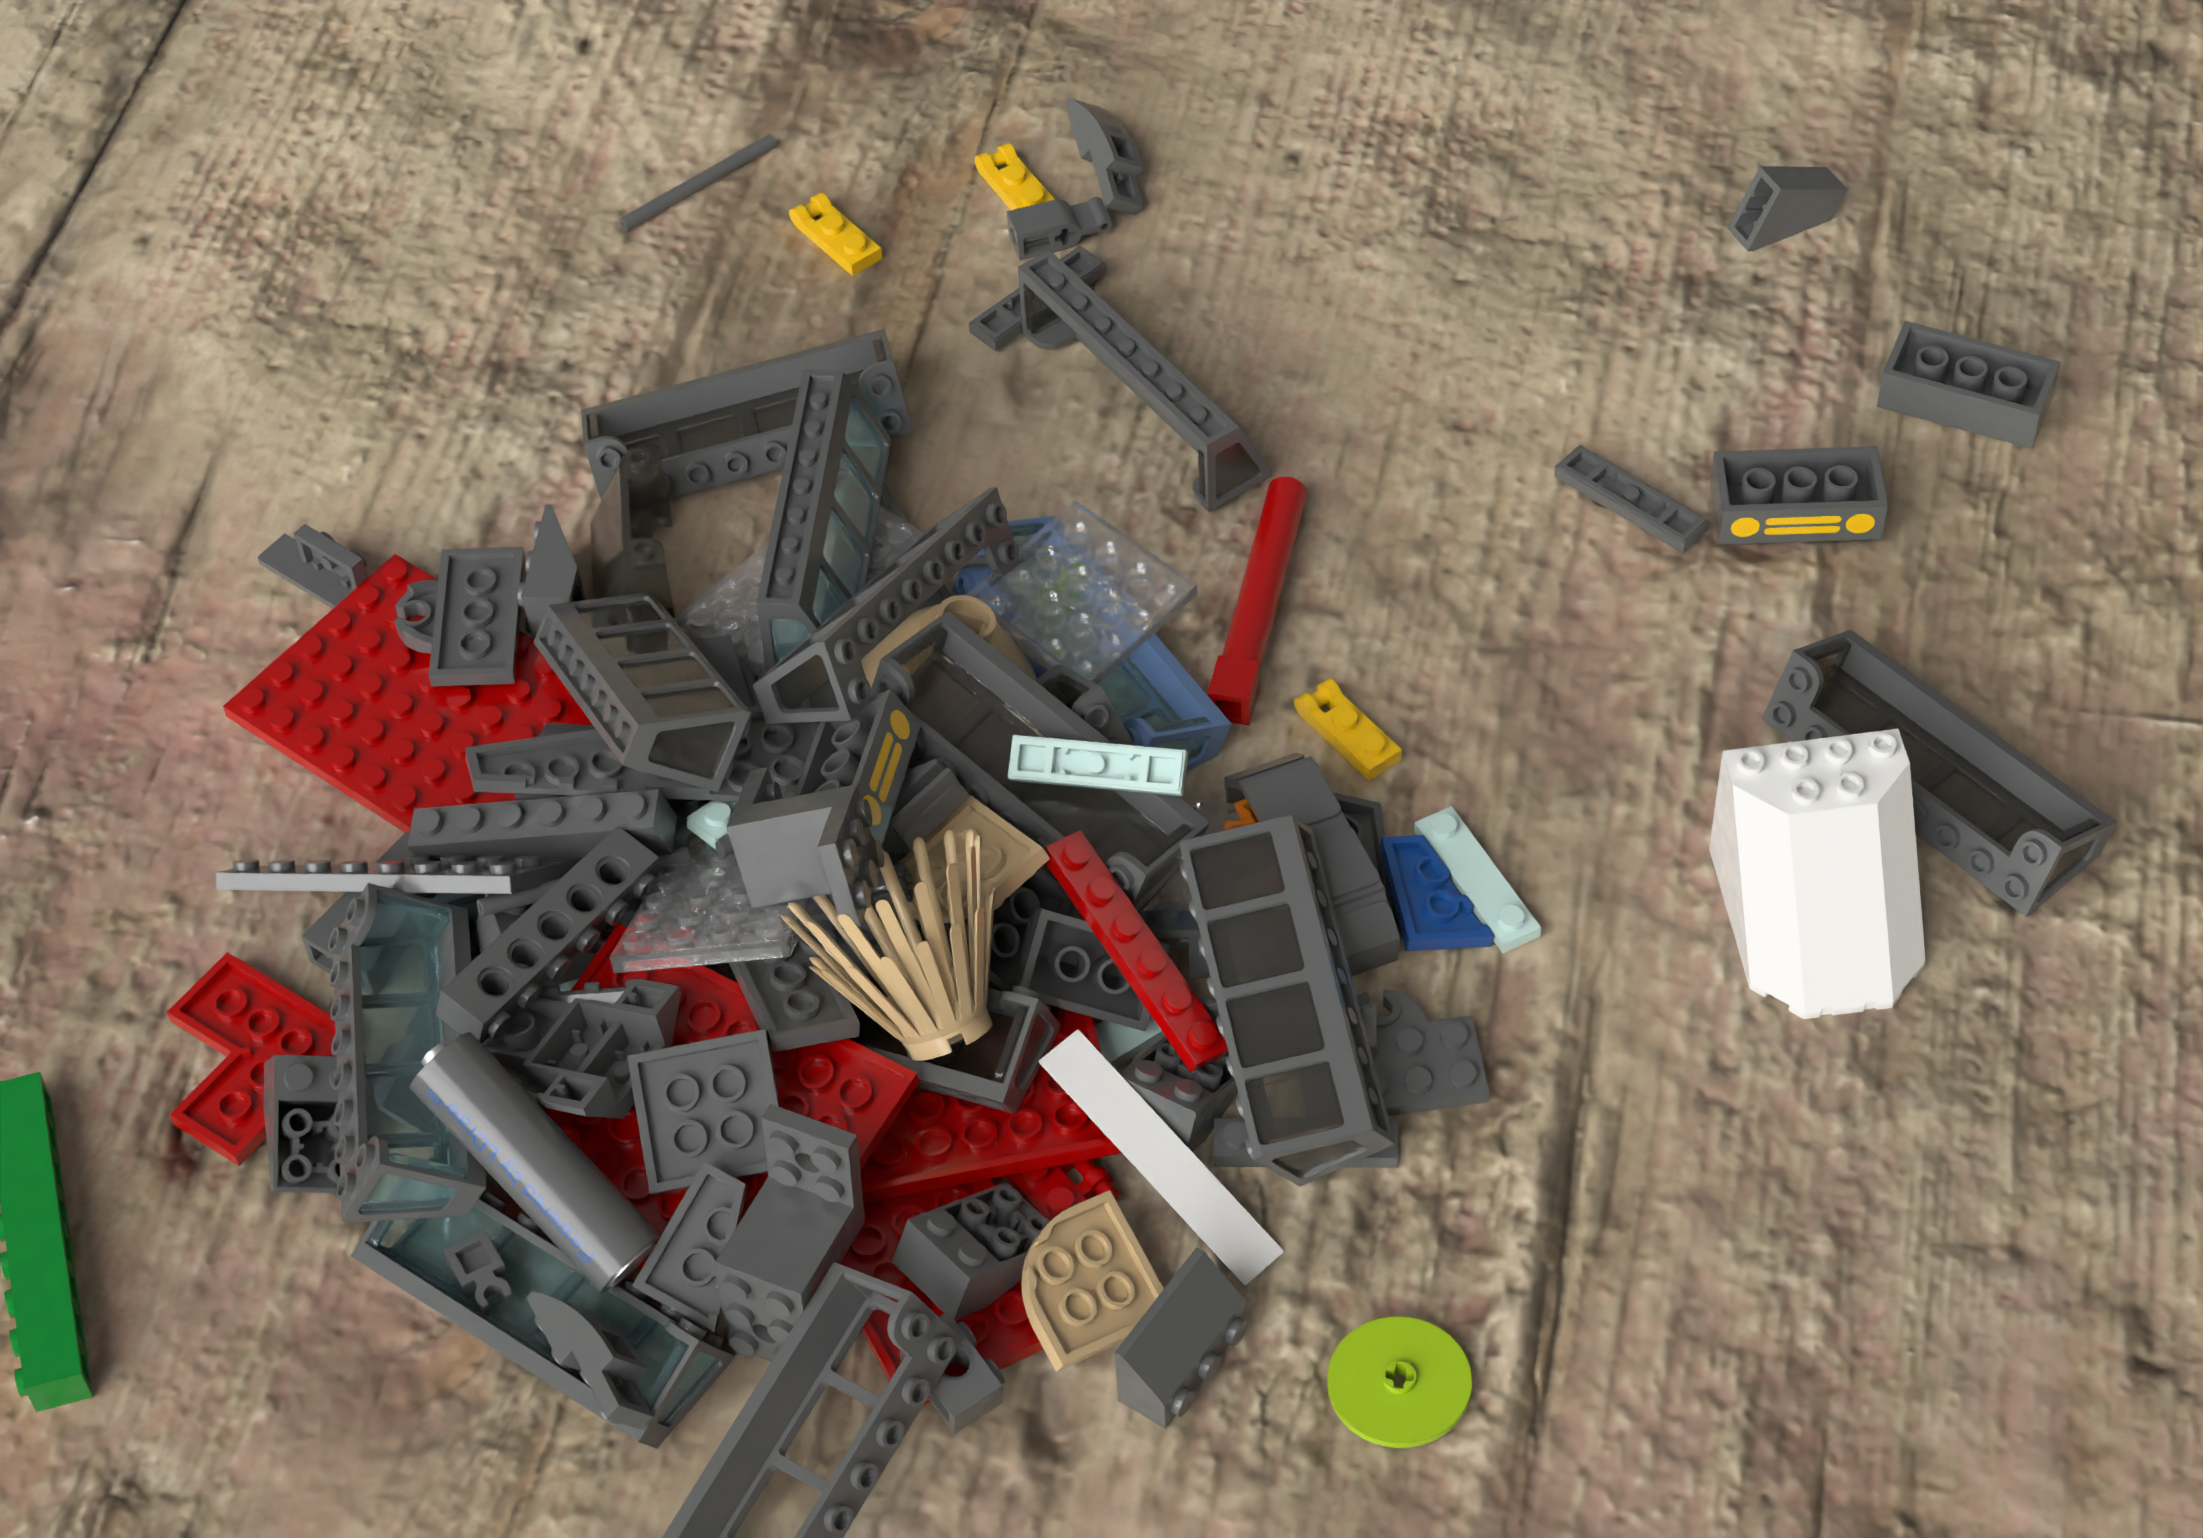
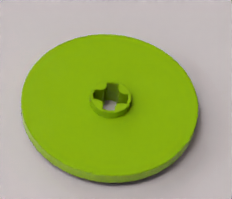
[1327,1316,1472,1448]

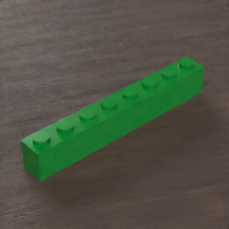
[0,1072,93,1412]

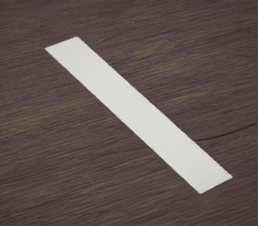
[1038,1029,1285,1286]

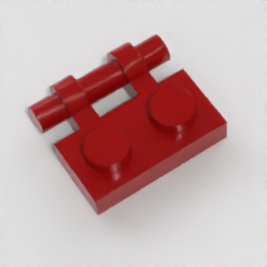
[1004,1159,1120,1221]

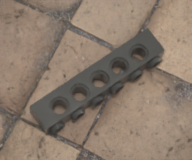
[436,826,659,1044]

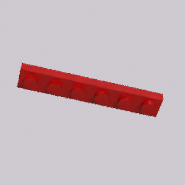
[1044,830,1228,1073]

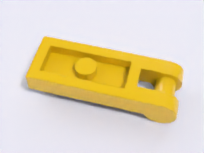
[975,143,1055,210]
[789,192,883,276]
[1294,678,1402,781]

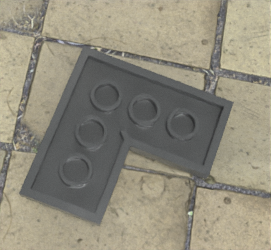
[718,901,910,1052]

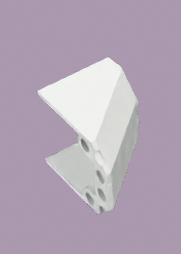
[1709,729,1926,1019]

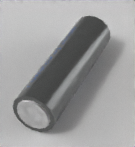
[410,1032,661,1293]

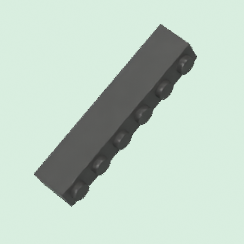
[407,789,677,861]

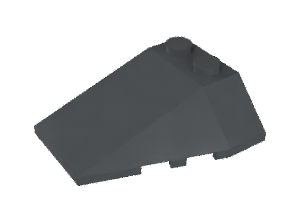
[483,979,681,1119]

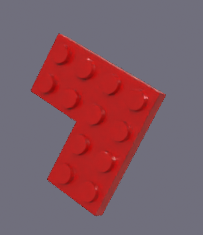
[167,952,335,1166]

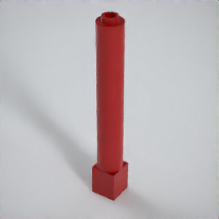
[1208,476,1308,726]

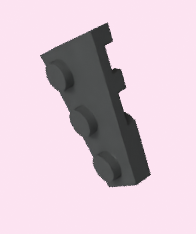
[632,1161,748,1334]

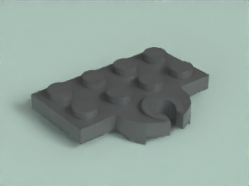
[394,547,525,686]
[1298,989,1490,1119]

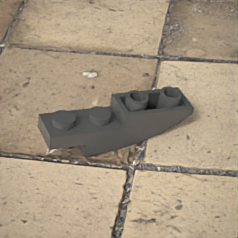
[1065,98,1144,215]
[527,1291,653,1430]

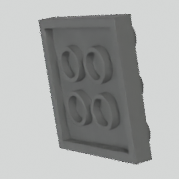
[627,1029,780,1196]

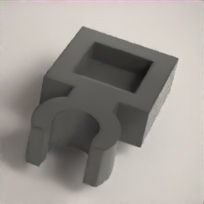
[442,1229,514,1316]

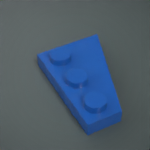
[1379,835,1494,951]

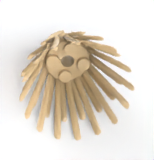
[780,828,995,1061]

